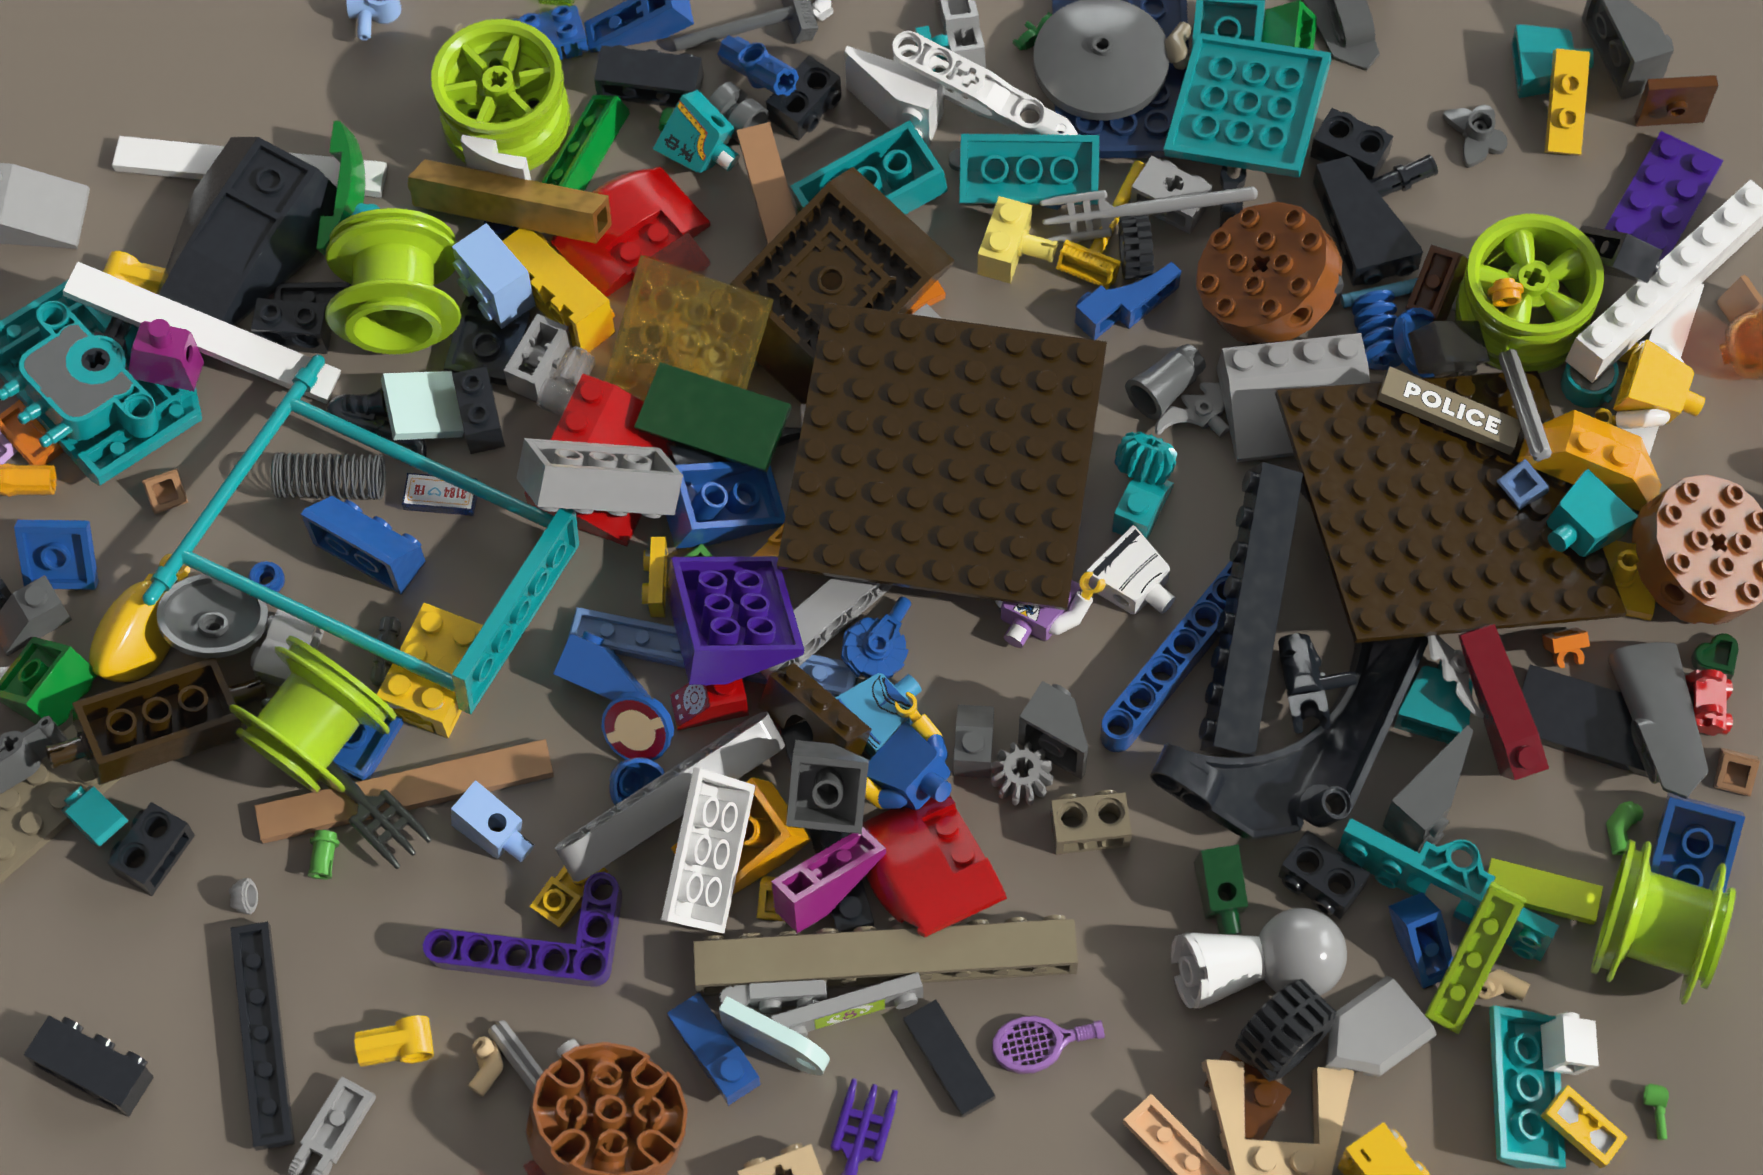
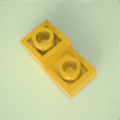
[529,866,609,929]

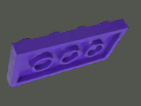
[1604,131,1723,261]

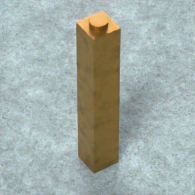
[407,159,612,243]

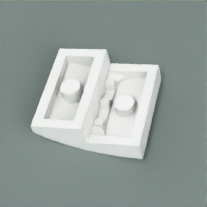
[461,135,531,180]

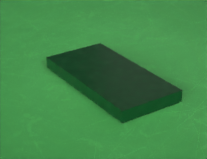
[634,362,792,473]

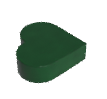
[1691,633,1739,680]

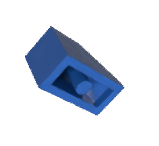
[1388,892,1453,989]

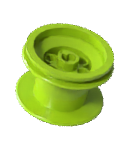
[325,208,461,354]
[229,635,397,793]
[1591,839,1736,1005]

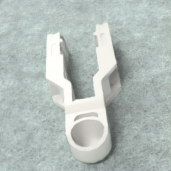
[892,31,1078,135]

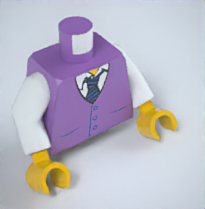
[995,572,1106,648]

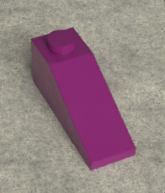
[772,827,886,933]

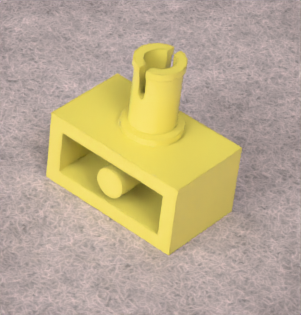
[977,196,1058,284]

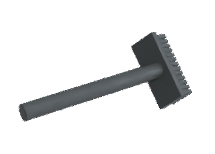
[674,0,818,51]

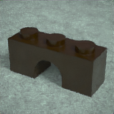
[758,663,872,756]

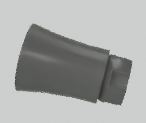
[1125,344,1206,420]

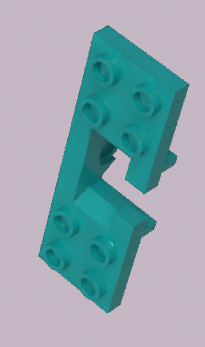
[1338,818,1559,961]

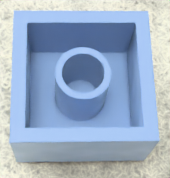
[452,223,536,328]

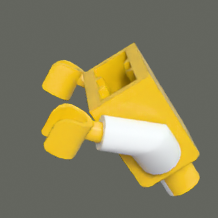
[1595,340,1705,429]

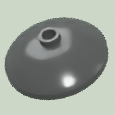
[157,574,268,658]

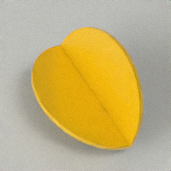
[89,580,171,682]

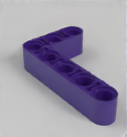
[423,872,622,987]

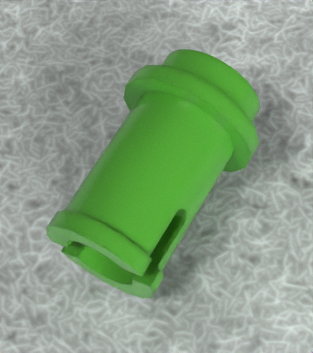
[308,830,340,880]

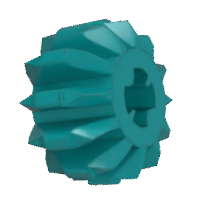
[1114,432,1178,485]

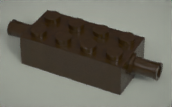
[45,658,267,785]

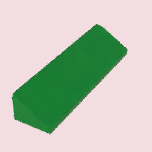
[542,95,630,191]

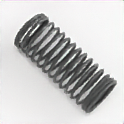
[271,452,386,500]

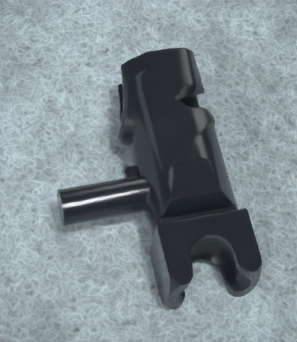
[1278,633,1357,734]

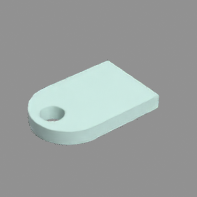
[719,996,830,1075]

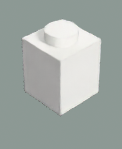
[1541,1012,1598,1075]

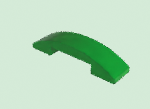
[317,120,365,256]

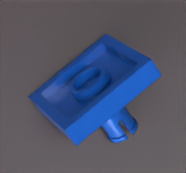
[14,520,99,590]

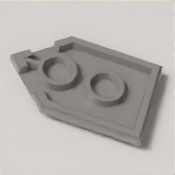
[1325,976,1436,1077]

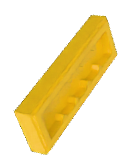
[1545,49,1590,156]

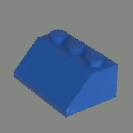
[301,496,426,595]

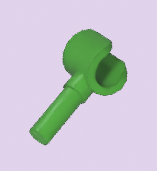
[1643,1084,1669,1140]

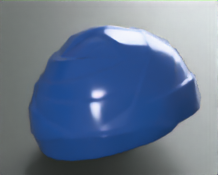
[609,757,665,805]

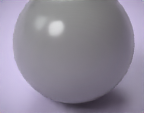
[1259,908,1347,996]

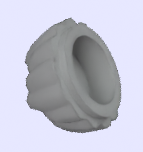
[228,878,258,914]

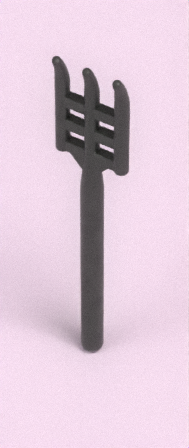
[260,697,431,869]

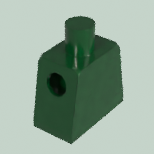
[1194,844,1248,935]

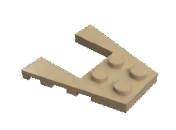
[1202,1059,1354,1175]

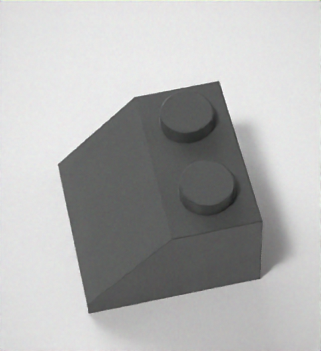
[1018,681,1088,779]
[786,740,869,834]

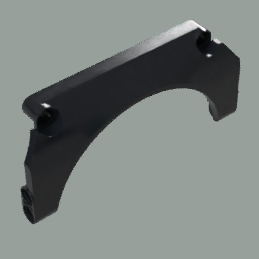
[1150,471,1428,840]

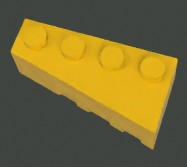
[502,228,615,357]

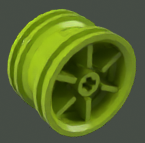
[431,19,571,170]

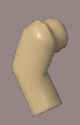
[1478,969,1530,1001]
[468,1036,503,1097]

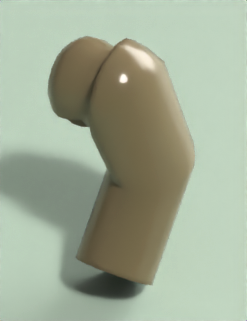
[1165,22,1193,70]

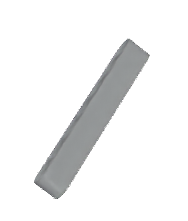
[555,712,785,881]

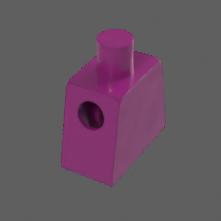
[129,319,204,392]

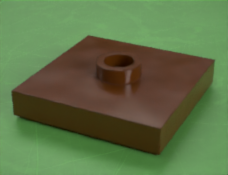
[1634,75,1718,127]

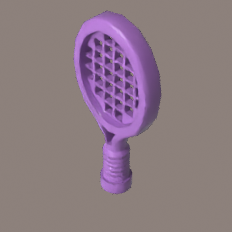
[992,1016,1105,1074]

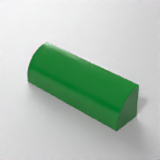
[1262,0,1317,50]

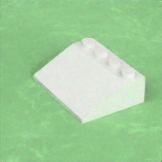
[661,767,756,933]

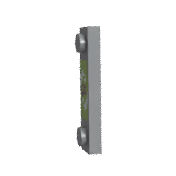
[771,973,923,1037]

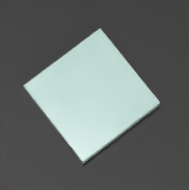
[381,371,464,440]

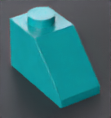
[1112,478,1174,540]
[61,785,128,846]

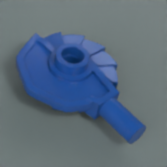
[841,596,911,678]

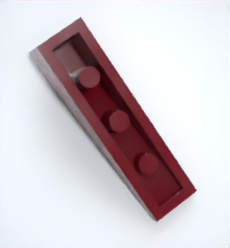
[1458,623,1549,781]

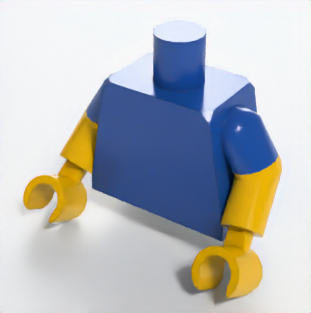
[865,692,952,810]

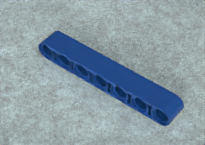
[1100,561,1233,752]

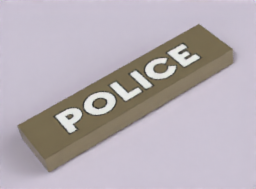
[1377,366,1521,455]

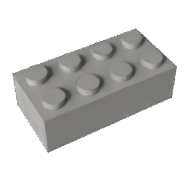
[516,438,683,518]

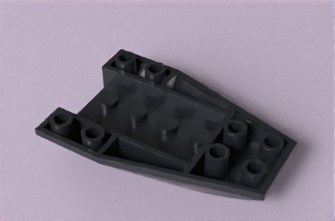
[157,137,337,326]

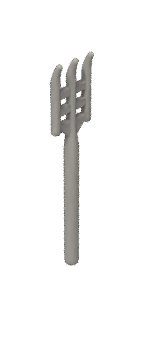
[1040,186,1258,243]

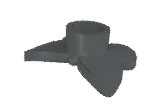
[1443,105,1508,168]

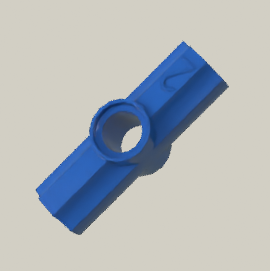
[717,35,799,96]

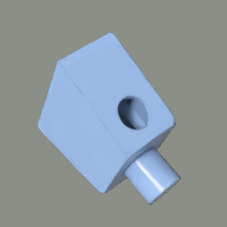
[451,780,534,862]

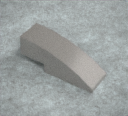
[938,0,986,68]

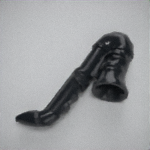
[327,388,427,457]

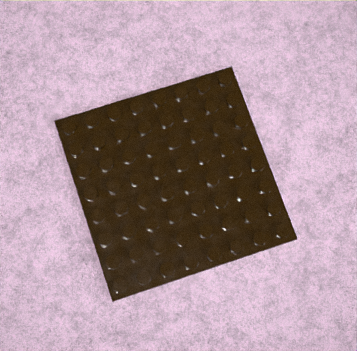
[777,302,1107,611]
[1275,371,1627,643]

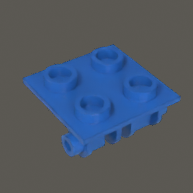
[512,5,588,60]

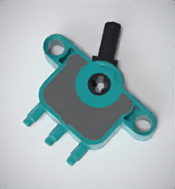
[0,301,159,448]

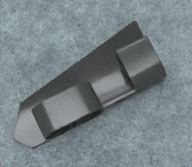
[1303,0,1380,71]
[1608,642,1709,799]

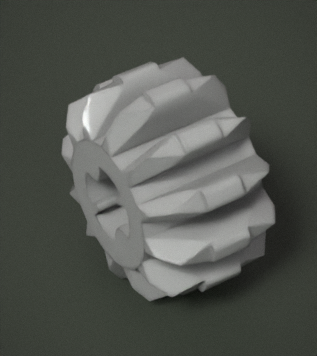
[991,742,1053,806]

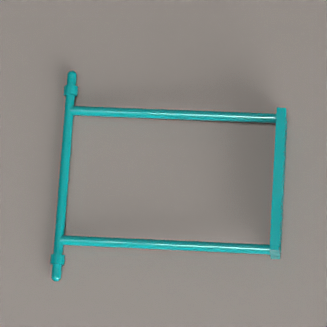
[142,355,579,715]

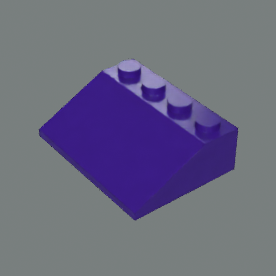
[666,556,804,685]

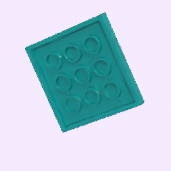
[1164,32,1331,178]

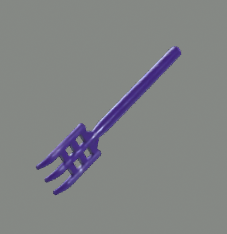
[830,1078,898,1175]

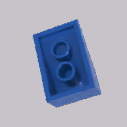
[666,461,786,549]
[1650,793,1745,892]

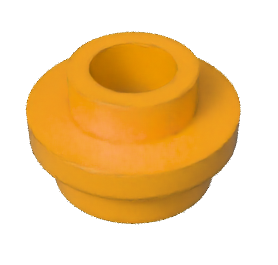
[1487,278,1524,307]

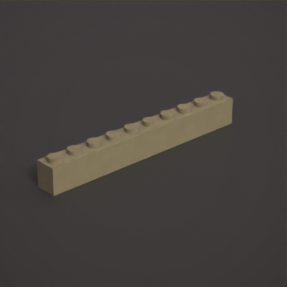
[694,915,1078,996]

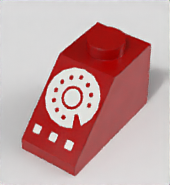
[670,678,749,731]

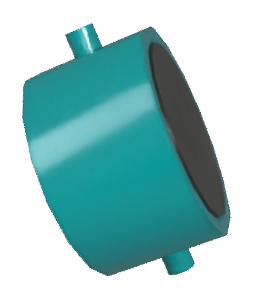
[1560,355,1619,408]

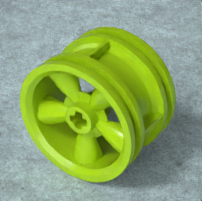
[1455,213,1604,373]

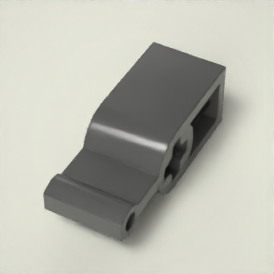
[0,716,68,794]

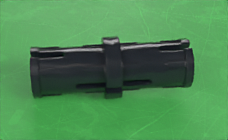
[1369,154,1438,197]

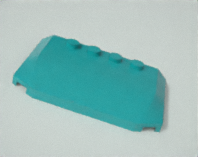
[0,279,202,486]

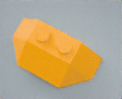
[1517,410,1661,511]

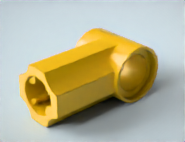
[103,251,166,294]
[354,1016,434,1067]

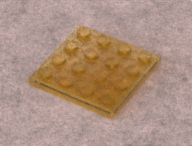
[604,255,774,401]

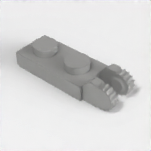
[719,980,828,1013]
[288,1077,377,1175]

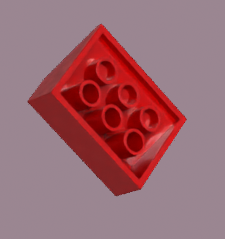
[524,374,670,547]

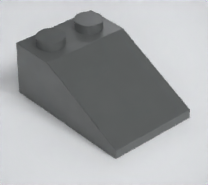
[1581,0,1674,99]
[1383,725,1473,853]

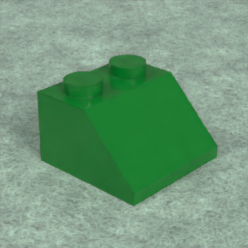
[0,637,97,726]

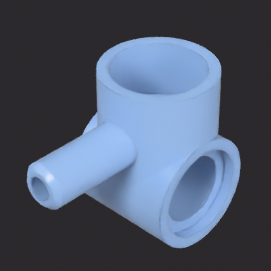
[346,0,401,40]

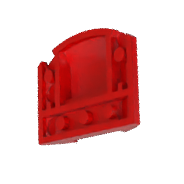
[551,167,711,297]
[862,795,1007,937]

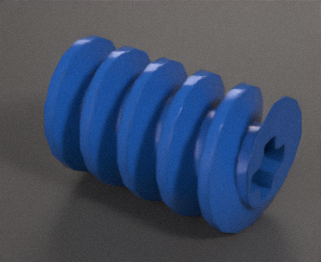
[1352,290,1403,370]

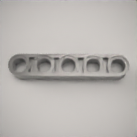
[760,577,893,679]

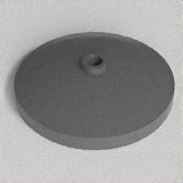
[1033,0,1169,121]

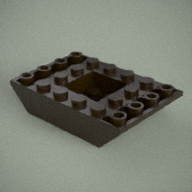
[708,167,955,404]

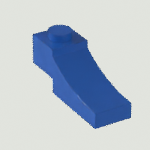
[1075,261,1181,340]
[667,992,761,1106]

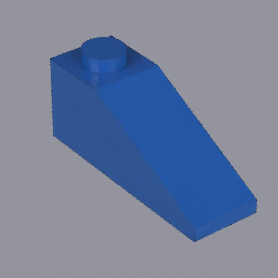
[584,0,694,53]
[553,631,653,700]

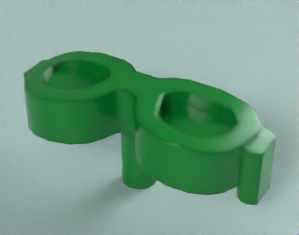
[1013,11,1052,50]

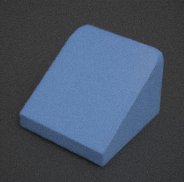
[1497,459,1550,509]

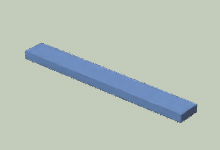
[567,607,857,697]

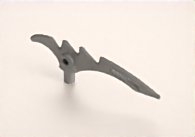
[1154,382,1229,437]
[1427,635,1484,718]

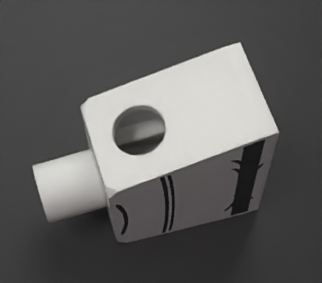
[1087,525,1176,614]

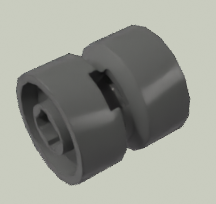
[708,82,769,143]

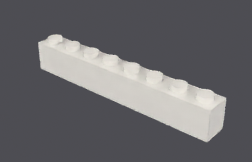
[1565,180,1763,383]

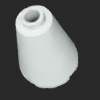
[1171,933,1265,1009]

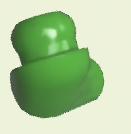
[1606,801,1644,855]

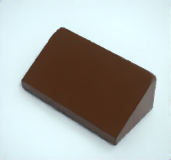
[1405,245,1468,325]

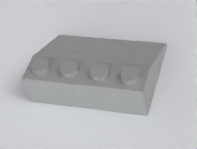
[1216,333,1370,462]

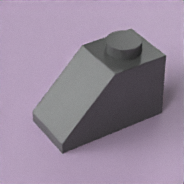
[0,575,72,656]
[954,705,994,778]

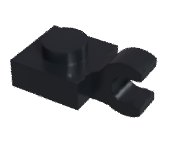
[1220,166,1247,227]

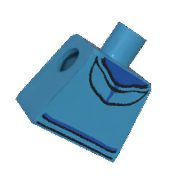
[835,673,922,758]

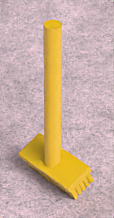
[1056,160,1145,289]

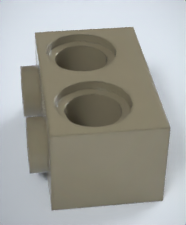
[1050,790,1132,855]

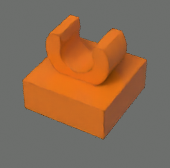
[1542,627,1590,668]

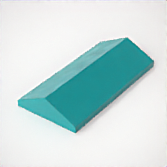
[959,134,1099,205]
[1489,1005,1566,1169]

